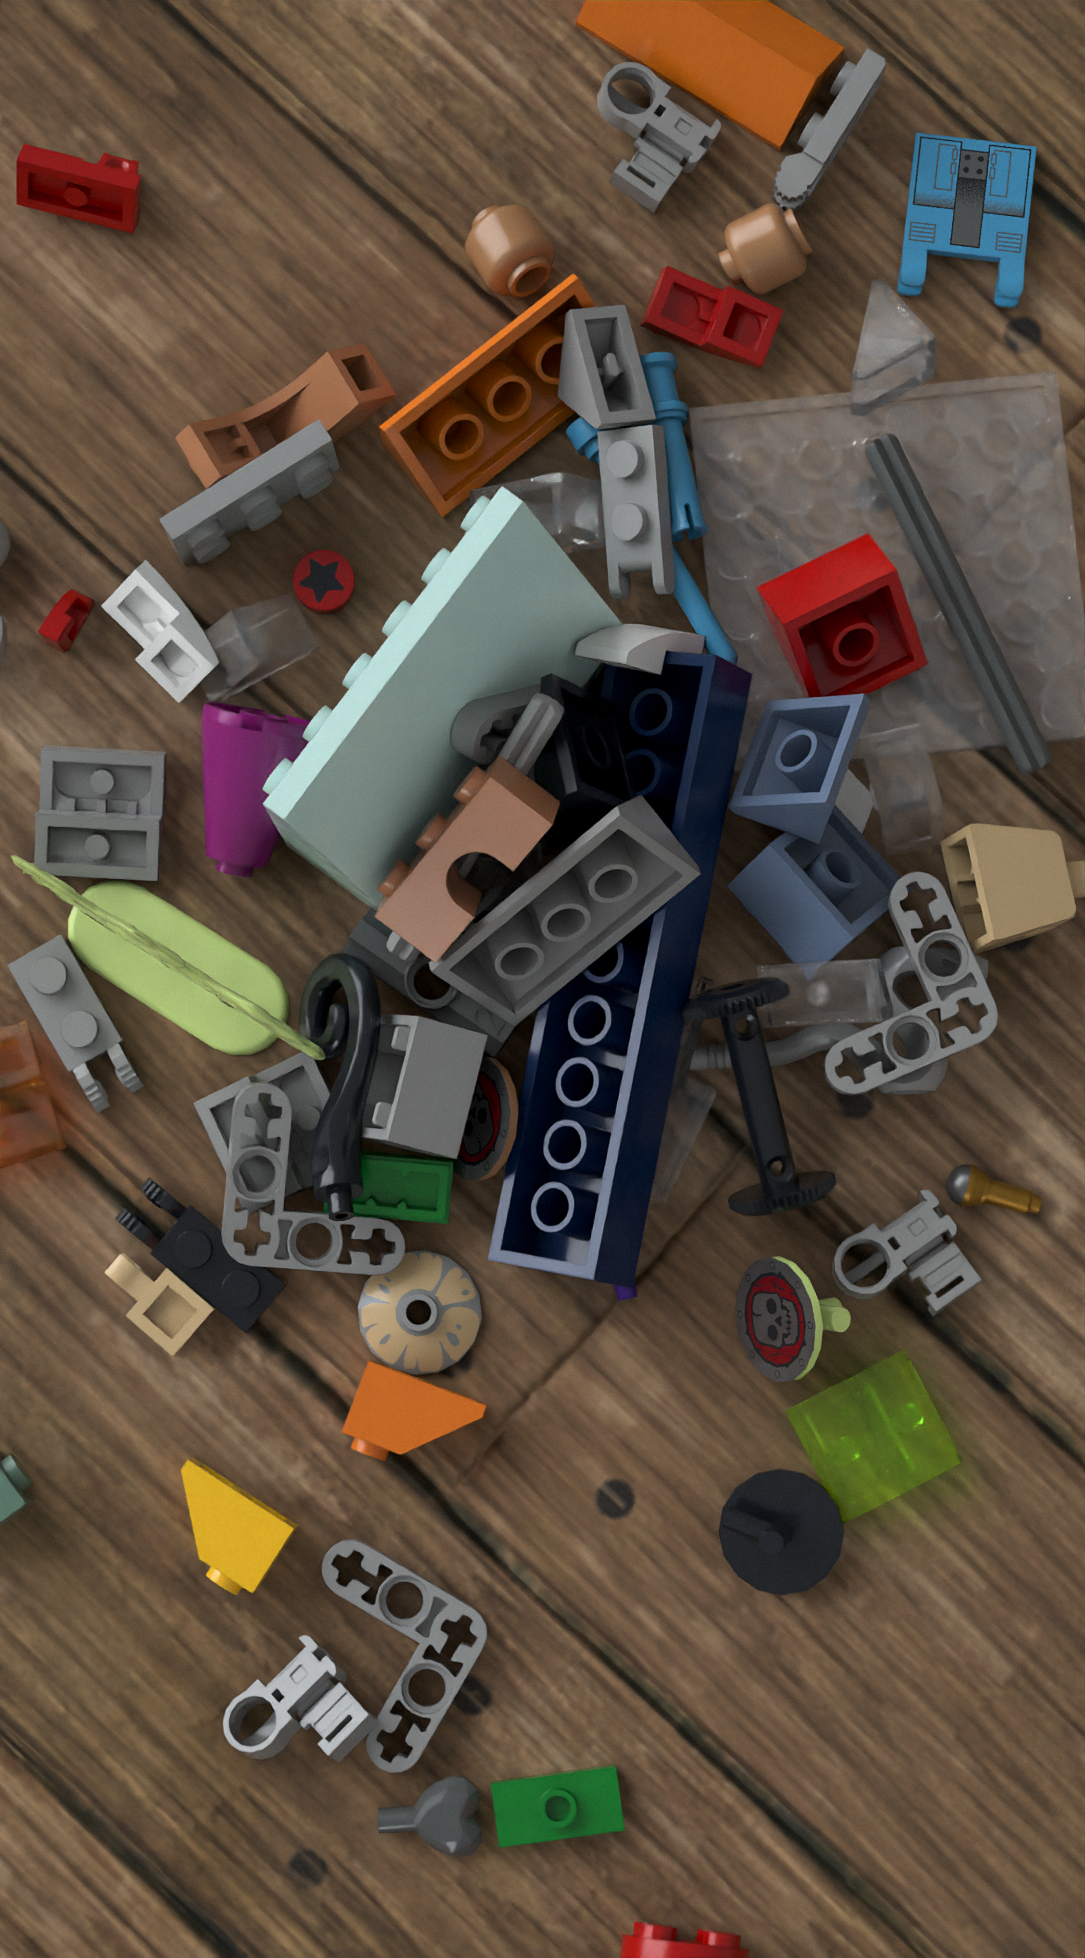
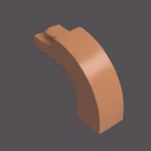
[175,343,396,489]

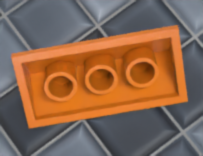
[576,0,845,151]
[379,274,596,518]

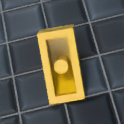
[181,1457,298,1595]

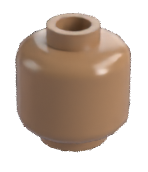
[718,203,814,295]
[465,204,555,297]

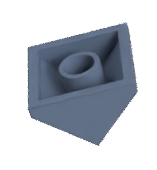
[728,694,871,844]

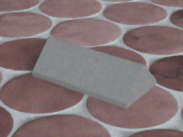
[428,795,701,1026]

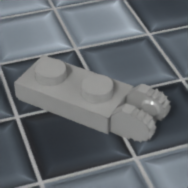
[772,48,887,211]
[7,934,144,1113]

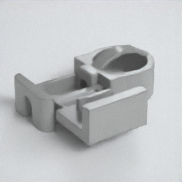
[597,62,721,213]
[832,1190,982,1316]
[223,1635,379,1763]

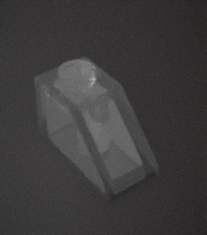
[470,472,606,553]

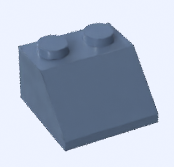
[727,805,912,978]

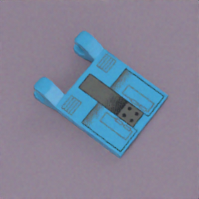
[897,132,1037,308]

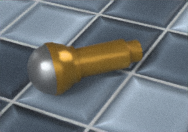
[946,1164,1042,1214]

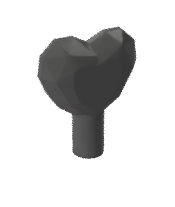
[378,1776,482,1858]

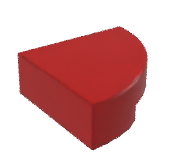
[38,589,95,653]

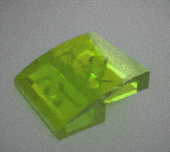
[785,1349,963,1523]

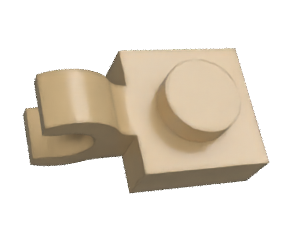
[104,1253,215,1357]

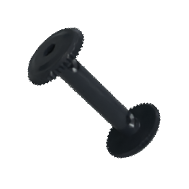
[681,977,837,1216]

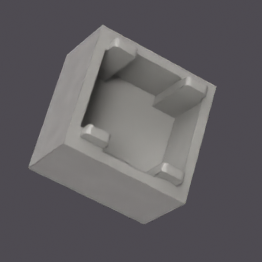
[361,1014,488,1159]

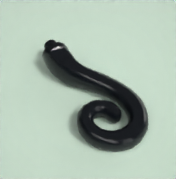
[299,953,381,1221]

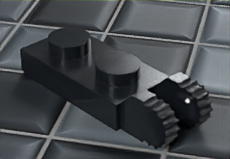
[115,1178,287,1333]

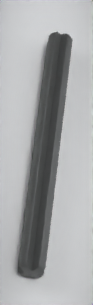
[865,434,1052,775]

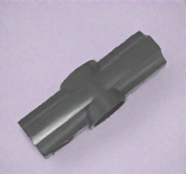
[341,908,521,1058]

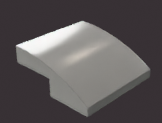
[34,745,167,881]
[194,1052,362,1215]

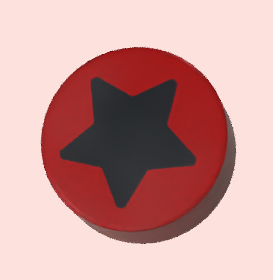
[293,550,355,614]

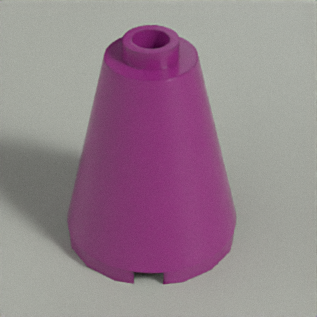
[201,702,311,877]

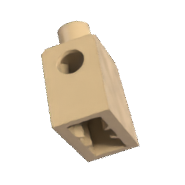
[940,823,1085,954]

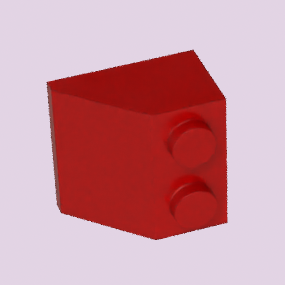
[756,533,928,698]

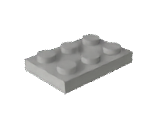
[159,419,340,565]

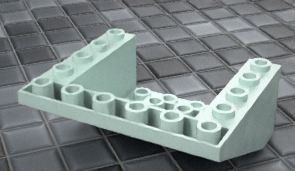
[263,486,623,911]

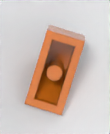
[342,1360,488,1461]

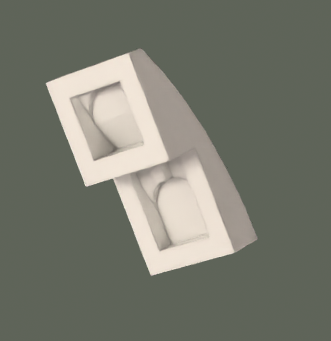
[101,560,219,703]
[575,624,706,675]

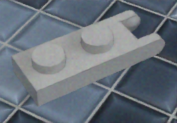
[597,425,675,600]

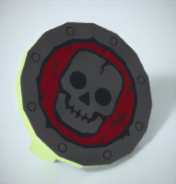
[735,1256,851,1382]

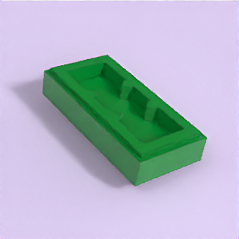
[323,1150,454,1224]
[491,1764,625,1848]

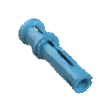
[635,352,708,542]

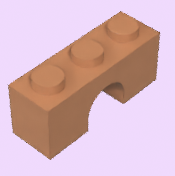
[374,755,560,963]

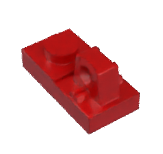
[16,144,141,234]

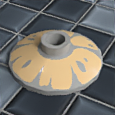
[358,1250,482,1375]

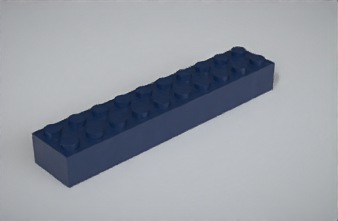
[488,651,753,1289]

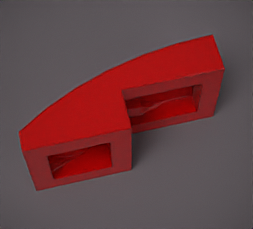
[640,266,784,368]

